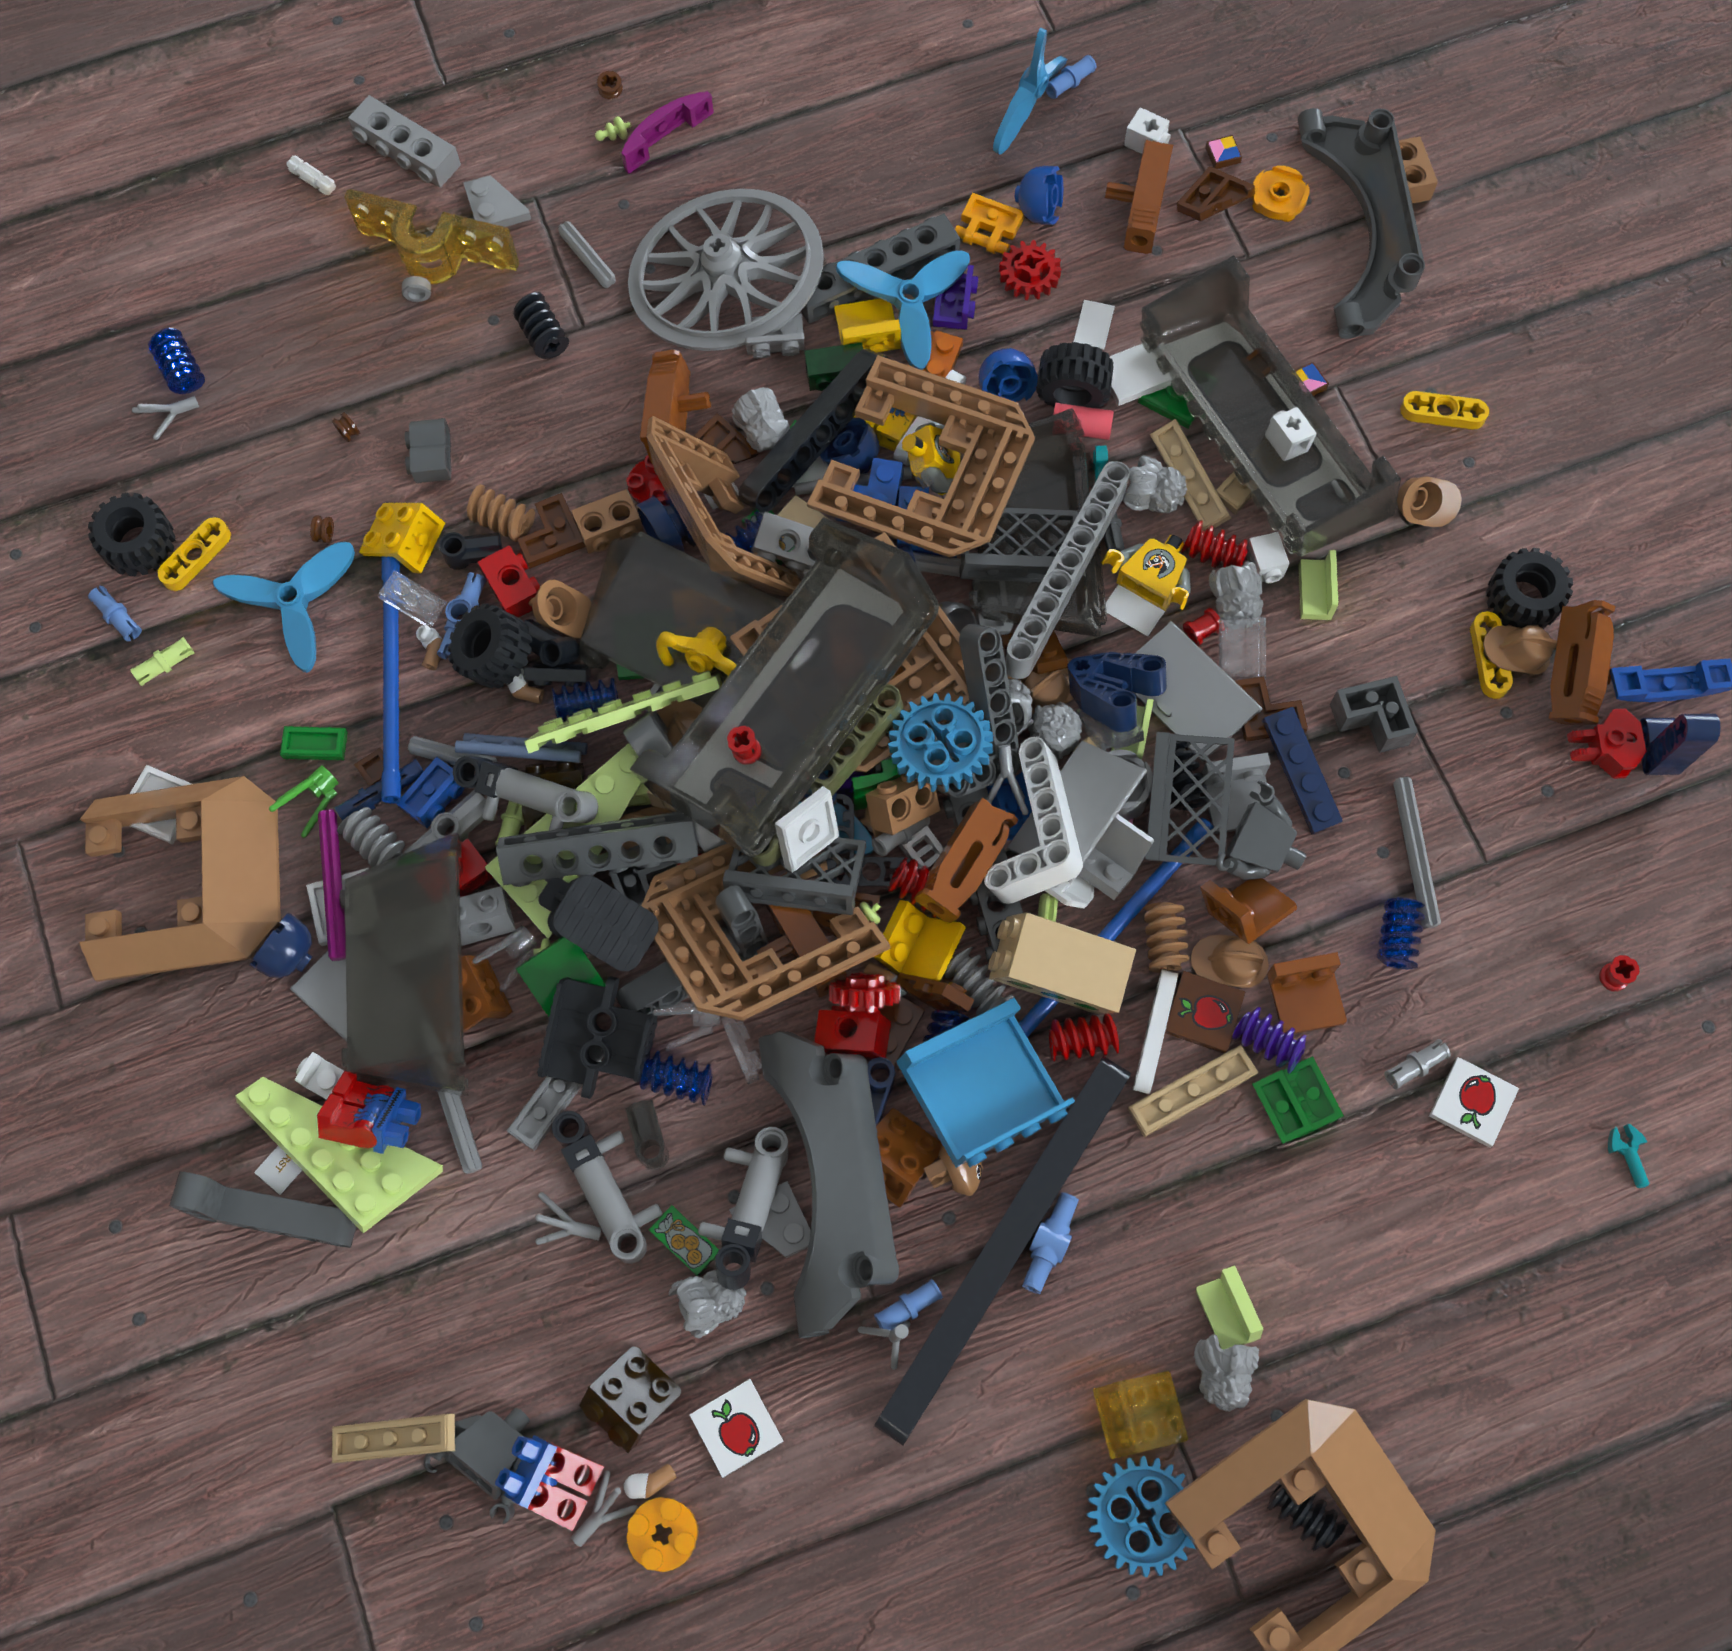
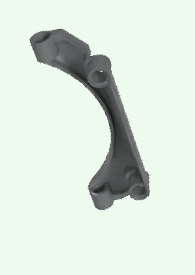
[1298,108,1425,339]
[758,1031,899,1338]

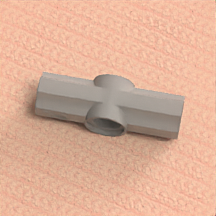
[404,789,486,870]

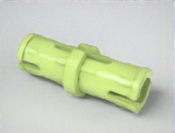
[130,637,195,686]

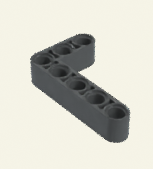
[936,624,1021,798]
[623,711,736,853]
[616,885,768,1015]
[169,1172,357,1248]

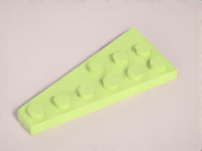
[524,671,723,754]
[485,743,649,939]
[236,1077,443,1233]

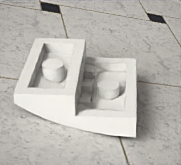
[1110,343,1172,406]

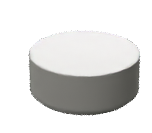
[402,276,431,302]

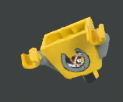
[902,421,961,496]
[1101,535,1191,612]

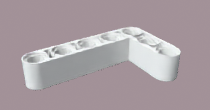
[984,737,1083,904]

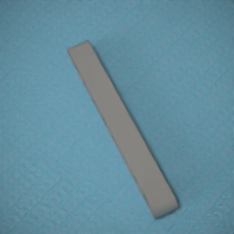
[1005,461,1130,679]

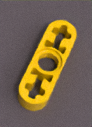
[1400,391,1489,429]
[158,517,231,591]
[1470,611,1513,699]

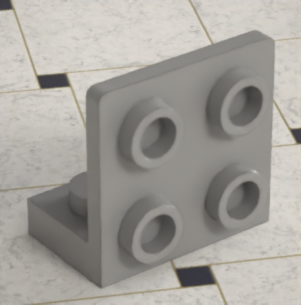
[744,313,805,358]
[1202,753,1271,834]
[1079,814,1154,900]

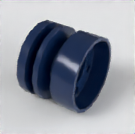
[636,490,696,562]

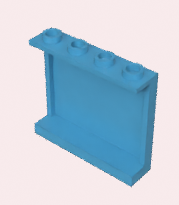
[896,997,1075,1168]

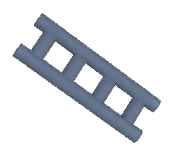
[455,733,588,763]

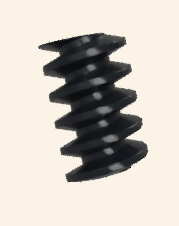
[513,292,569,359]
[1171,742,1210,811]
[1267,1483,1348,1551]

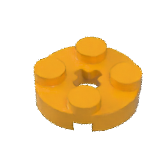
[1251,166,1310,222]
[627,1497,698,1572]

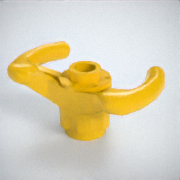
[656,627,740,694]

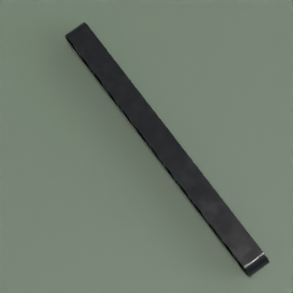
[874,1056,1132,1446]

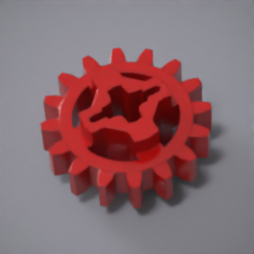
[999,240,1062,301]
[829,973,900,1013]

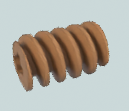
[467,484,535,542]
[1143,902,1190,973]

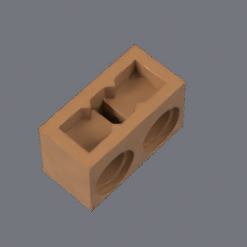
[1399,136,1438,204]
[571,489,643,554]
[865,772,940,835]

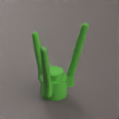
[269,765,339,838]

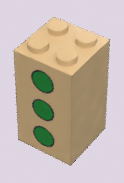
[988,912,1136,1014]

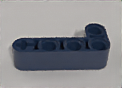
[1640,714,1721,775]

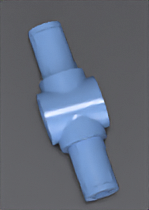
[437,572,487,660]
[1022,1192,1079,1294]

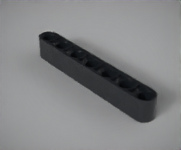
[739,349,890,513]

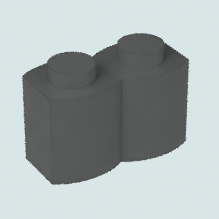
[405,418,452,483]

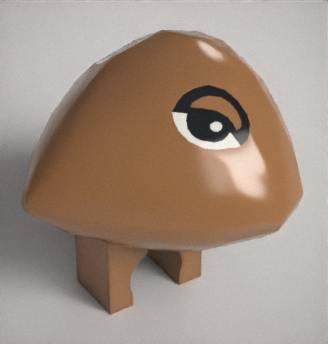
[924,1145,983,1196]

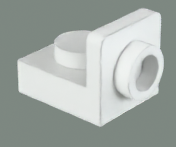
[295,1052,344,1099]

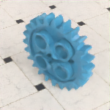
[888,693,993,792]
[1086,1456,1196,1577]

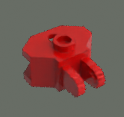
[1567,708,1646,779]

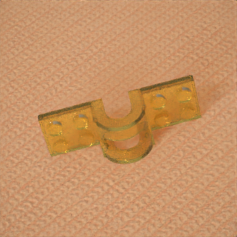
[344,189,520,285]

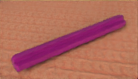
[318,809,348,961]

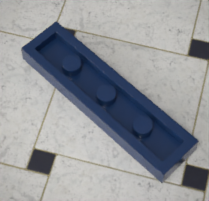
[1262,707,1343,835]

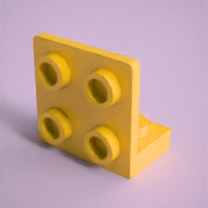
[834,298,901,352]
[359,503,445,573]
[874,900,966,982]

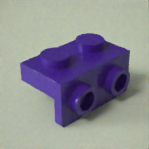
[933,265,978,330]

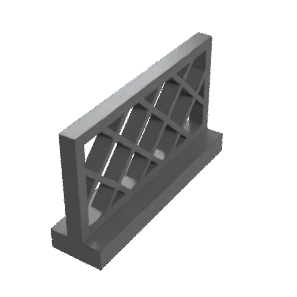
[959,507,1084,584]
[1146,732,1235,866]
[723,832,866,915]

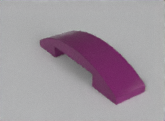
[622,91,714,174]

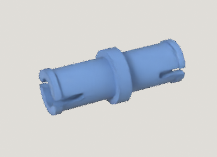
[1045,55,1097,99]
[88,586,142,642]
[874,1279,943,1330]

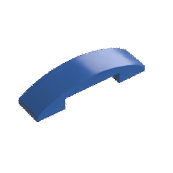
[1609,658,1732,702]

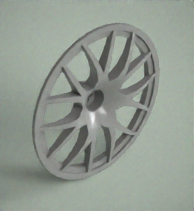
[628,189,824,351]

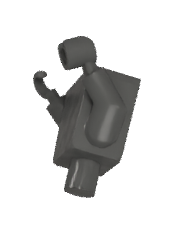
[1216,781,1306,880]
[424,1408,530,1524]

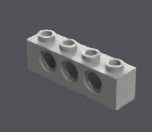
[348,95,461,188]
[752,512,872,587]
[376,886,516,966]

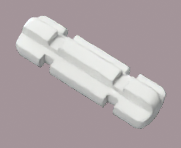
[286,156,336,195]

